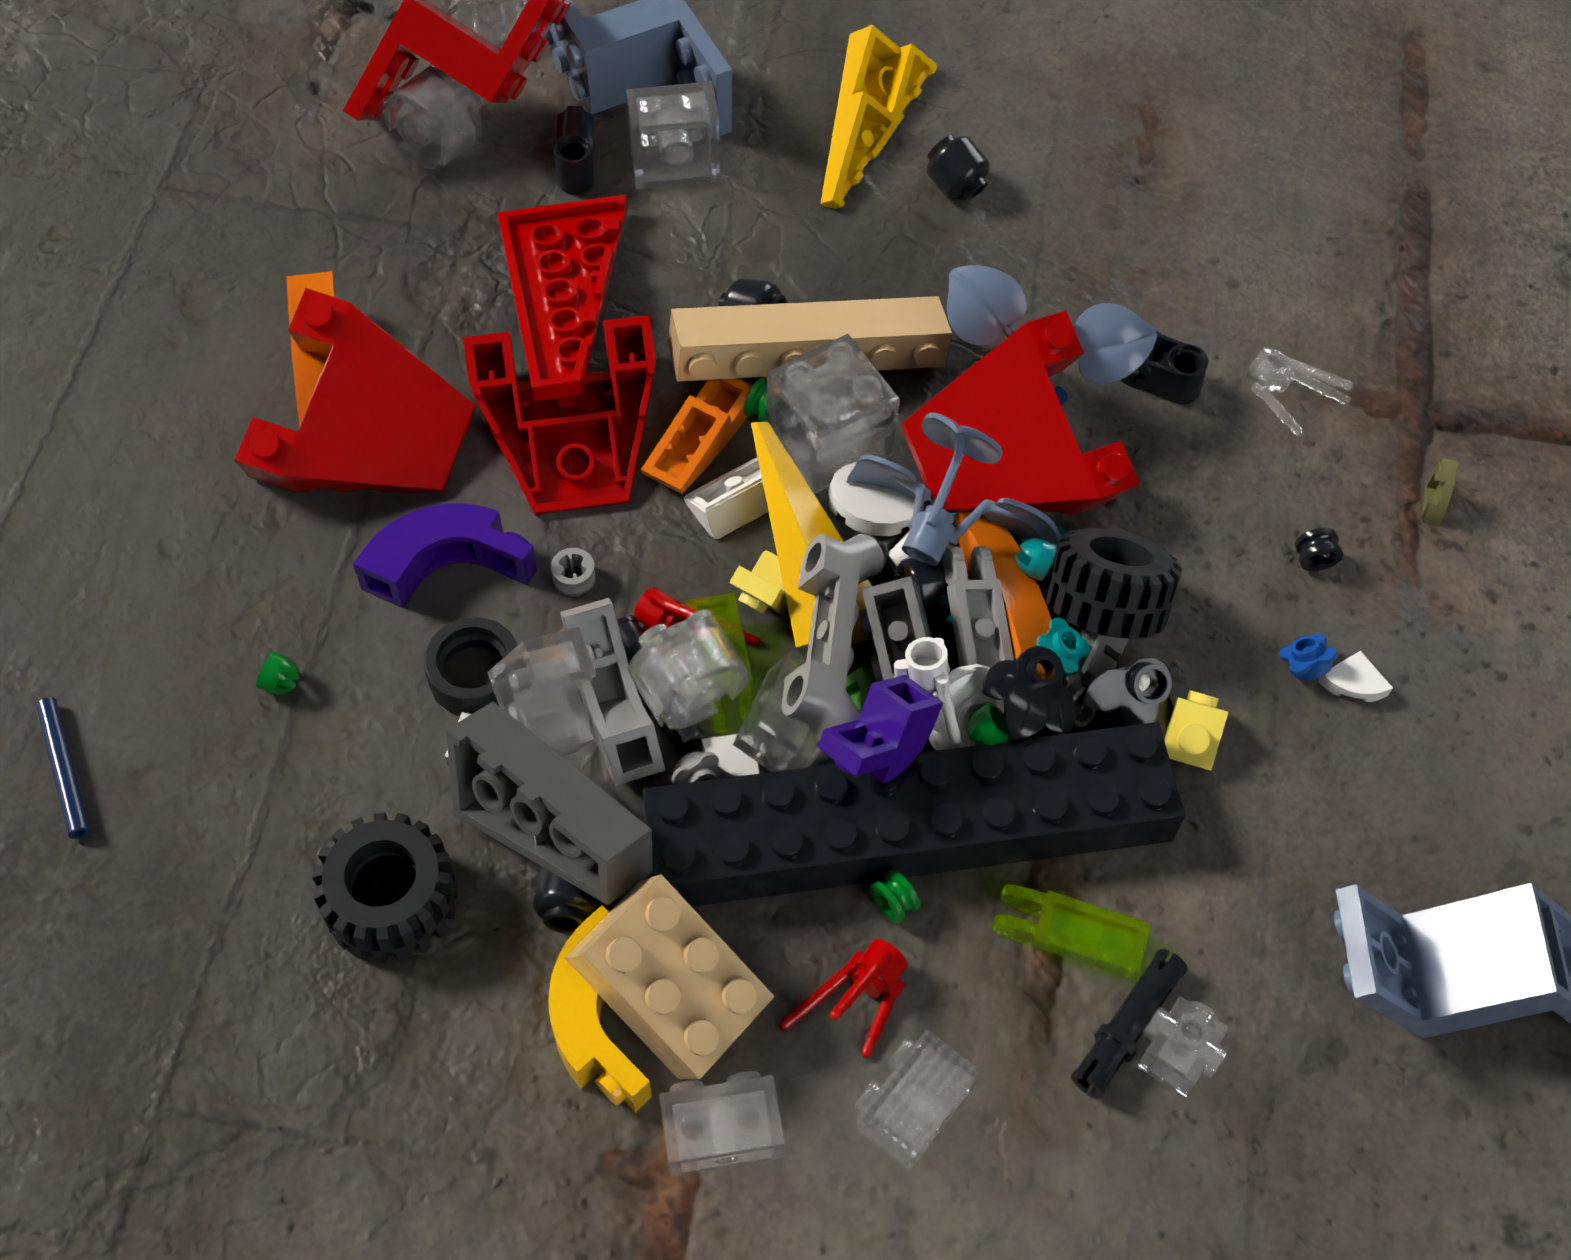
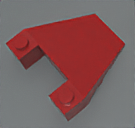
[234,288,476,493]
[900,310,1140,514]
[463,315,656,515]

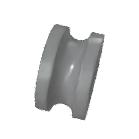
[551,548,596,597]

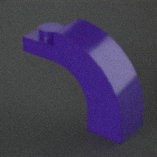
[353,503,537,608]

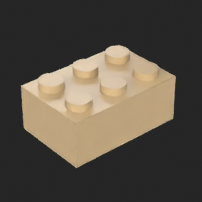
[565,874,775,1080]

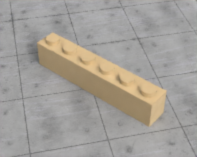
[668,296,952,382]

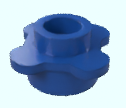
[1279,634,1338,681]

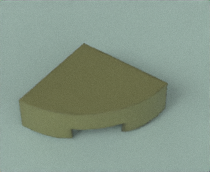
[1421,458,1459,526]

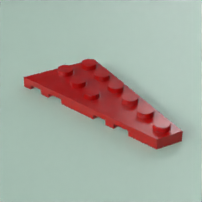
[497,194,628,402]

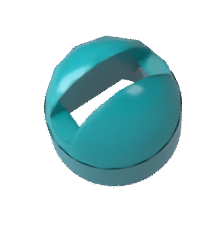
[1015,538,1057,581]

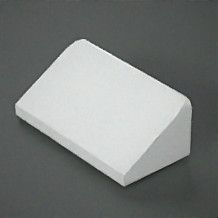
[683,457,768,539]

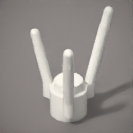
[894,637,963,748]

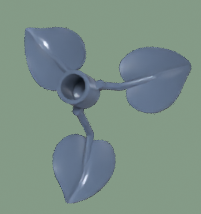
[947,265,1157,384]
[846,413,1060,566]

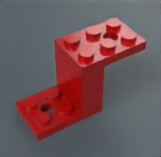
[343,0,571,121]

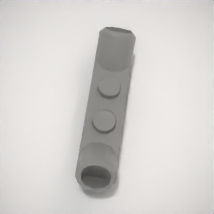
[782,533,884,742]

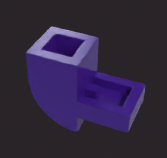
[817,675,944,783]

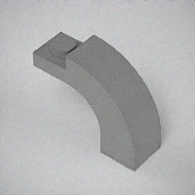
[560,598,665,786]

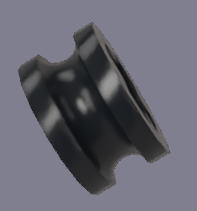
[1294,528,1344,571]

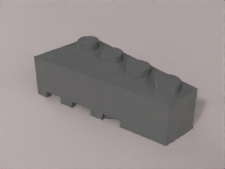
[446,702,653,905]

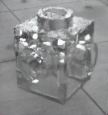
[1136,996,1229,1098]

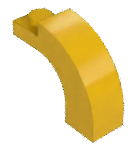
[549,905,652,1113]

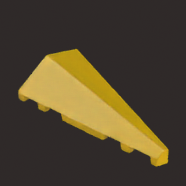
[820,25,937,209]
[751,422,873,654]

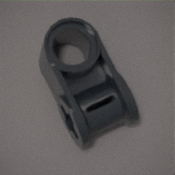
[1120,331,1209,404]

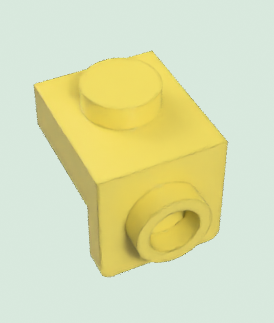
[729,551,788,616]
[1164,690,1228,771]

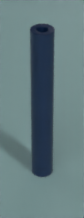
[36,697,90,839]

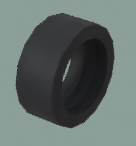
[424,617,523,716]

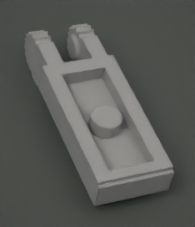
[942,546,1014,667]

